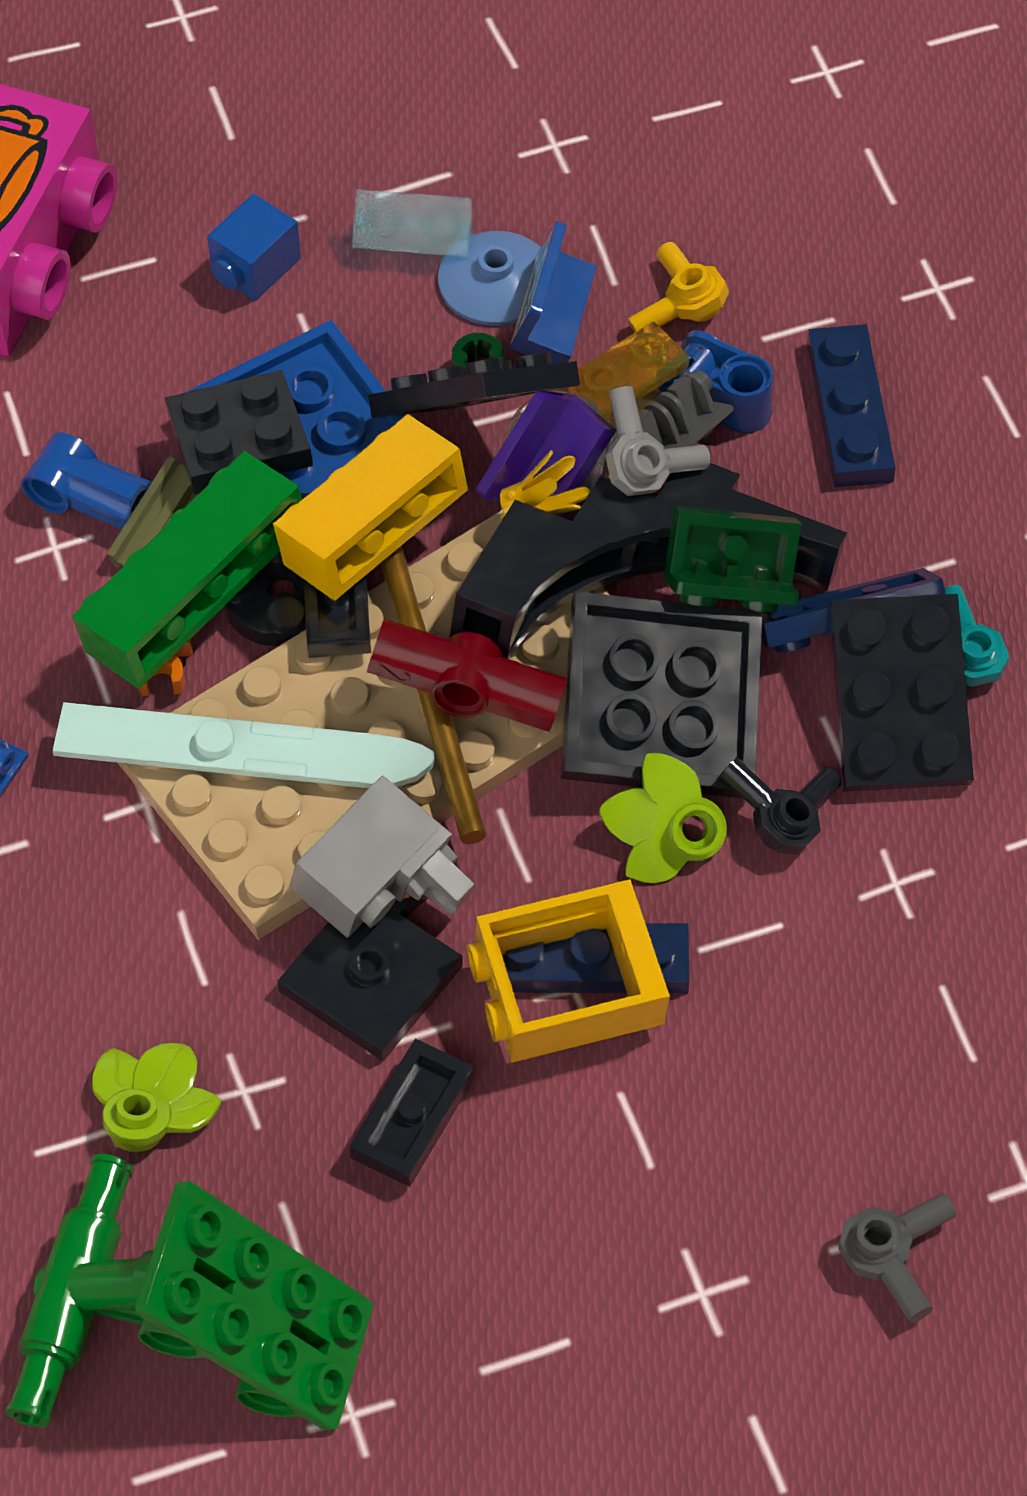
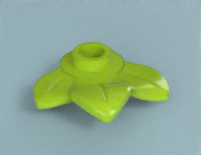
[599,753,727,883]
[92,1043,221,1152]

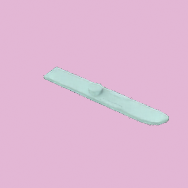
[53,702,434,788]

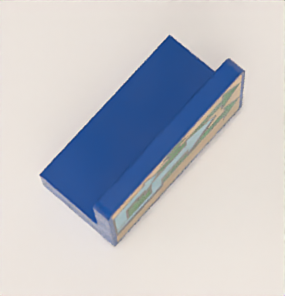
[509,221,597,364]

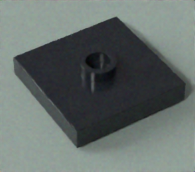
[277,908,463,1061]

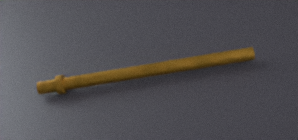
[381,546,486,844]

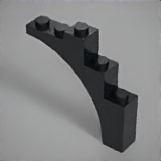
[449,463,847,659]

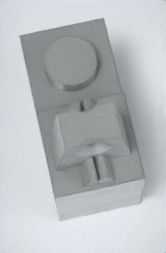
[289,775,474,938]

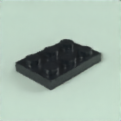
[368,352,580,419]
[829,594,974,792]

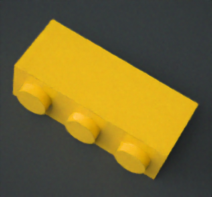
[273,414,468,601]

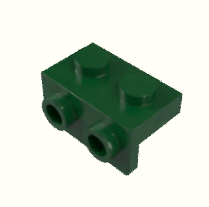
[663,506,801,612]

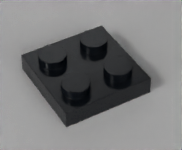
[165,370,313,495]

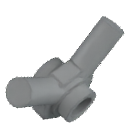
[605,386,710,496]

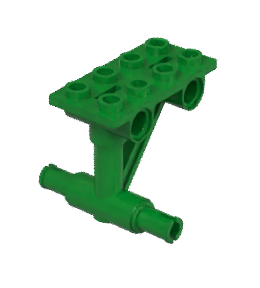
[5,1154,373,1430]

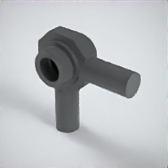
[838,1193,956,1323]

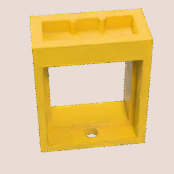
[467,879,670,1063]

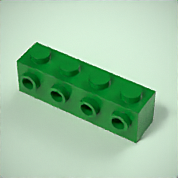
[72,451,302,689]

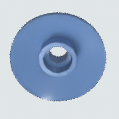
[438,231,541,327]

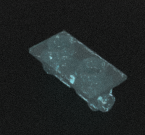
[352,189,474,257]

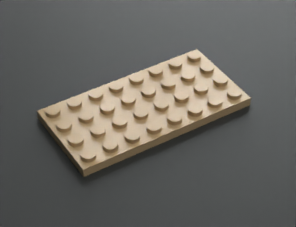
[118,510,610,940]

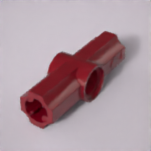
[367,618,567,732]

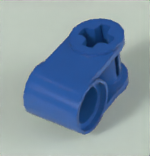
[655,330,773,433]

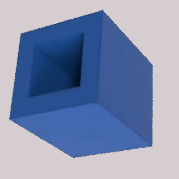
[207,193,301,301]

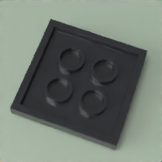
[560,591,762,798]

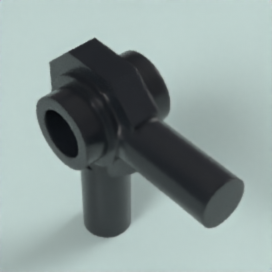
[719,757,842,855]

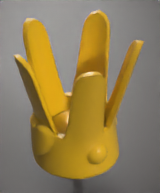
[500,450,591,519]

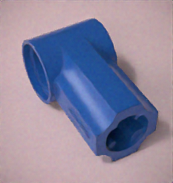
[21,433,151,529]

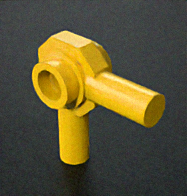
[627,242,729,339]

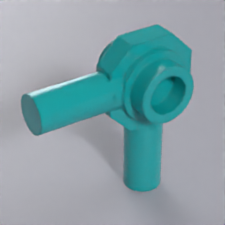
[944,585,1010,687]

